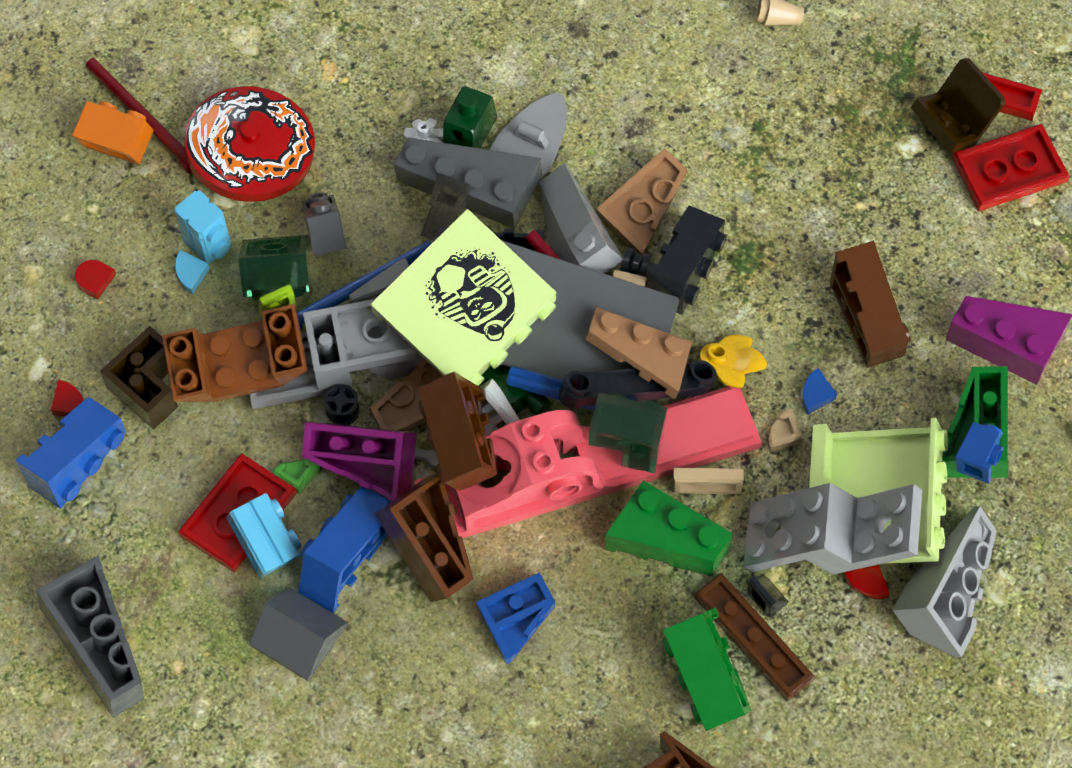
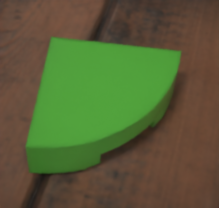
[272,459,321,494]

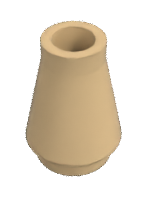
[756,0,804,26]

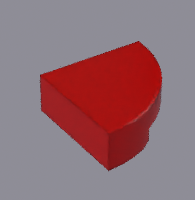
[51,380,84,417]
[843,564,890,600]

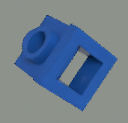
[956,422,1003,484]

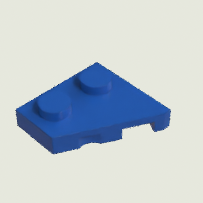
[476,572,555,665]

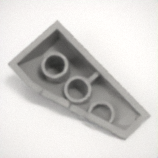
[539,163,624,274]
[893,506,997,657]

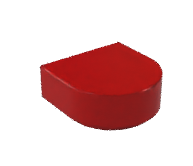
[75,260,116,300]

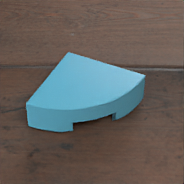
[175,250,210,295]

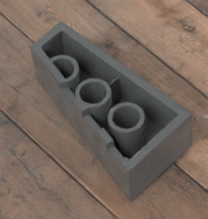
[394,137,542,229]
[36,555,144,718]

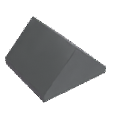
[249,587,348,682]

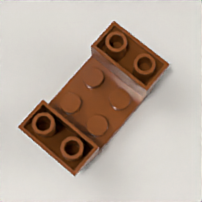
[162,304,308,402]

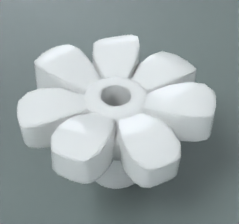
[404,118,443,143]

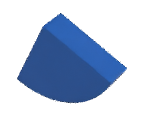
[802,368,837,415]

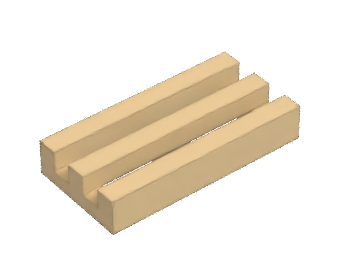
[672,468,744,494]

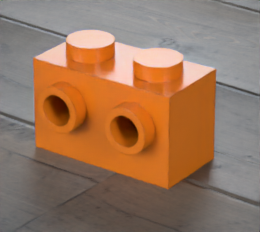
[72,101,154,165]

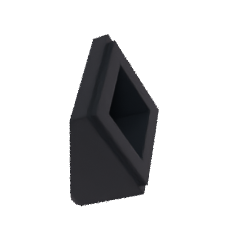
[747,576,788,617]

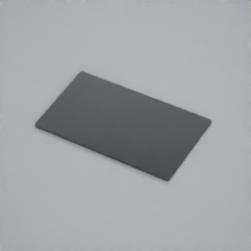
[500,240,679,411]

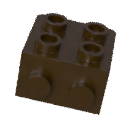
[911,58,1005,153]

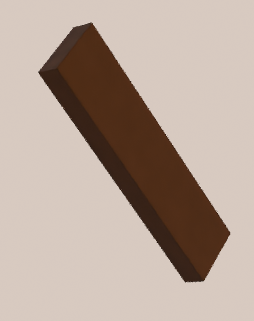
[694,573,815,702]

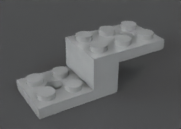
[250,299,417,409]
[743,483,923,574]

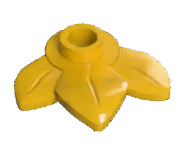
[699,335,767,388]

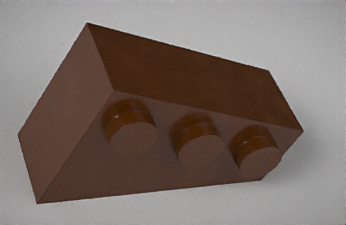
[829,240,910,368]
[418,371,497,491]
[374,473,474,602]

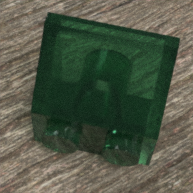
[238,235,311,300]

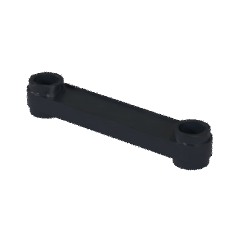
[558,360,716,409]

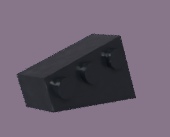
[647,205,727,315]

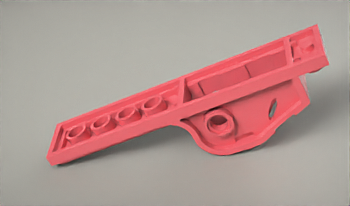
[414,386,762,538]

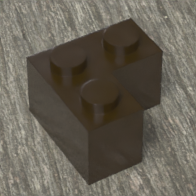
[100,326,178,430]

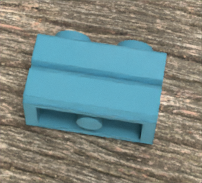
[175,190,231,264]
[226,493,301,579]

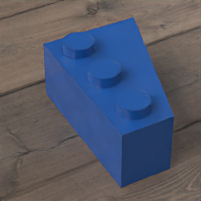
[15,397,126,509]
[298,486,391,614]

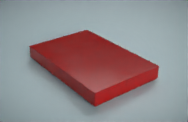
[952,124,1070,211]
[178,453,297,573]

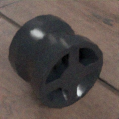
[620,246,654,277]
[324,384,360,425]

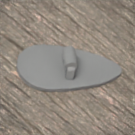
[489,93,567,180]

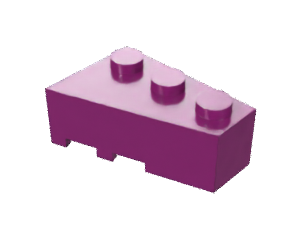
[946,296,1072,385]
[302,422,417,501]

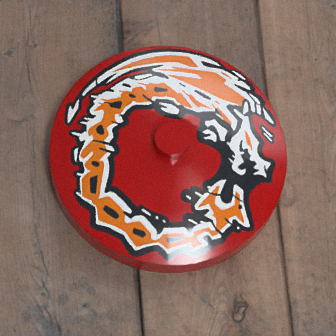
[184,86,315,202]

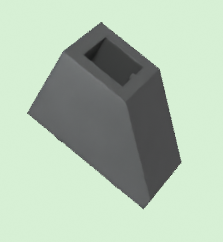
[302,192,347,256]

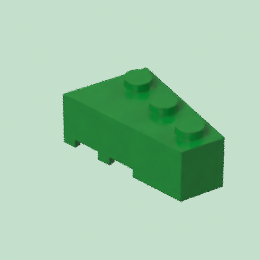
[942,366,1008,478]
[605,480,733,576]
[662,608,752,731]

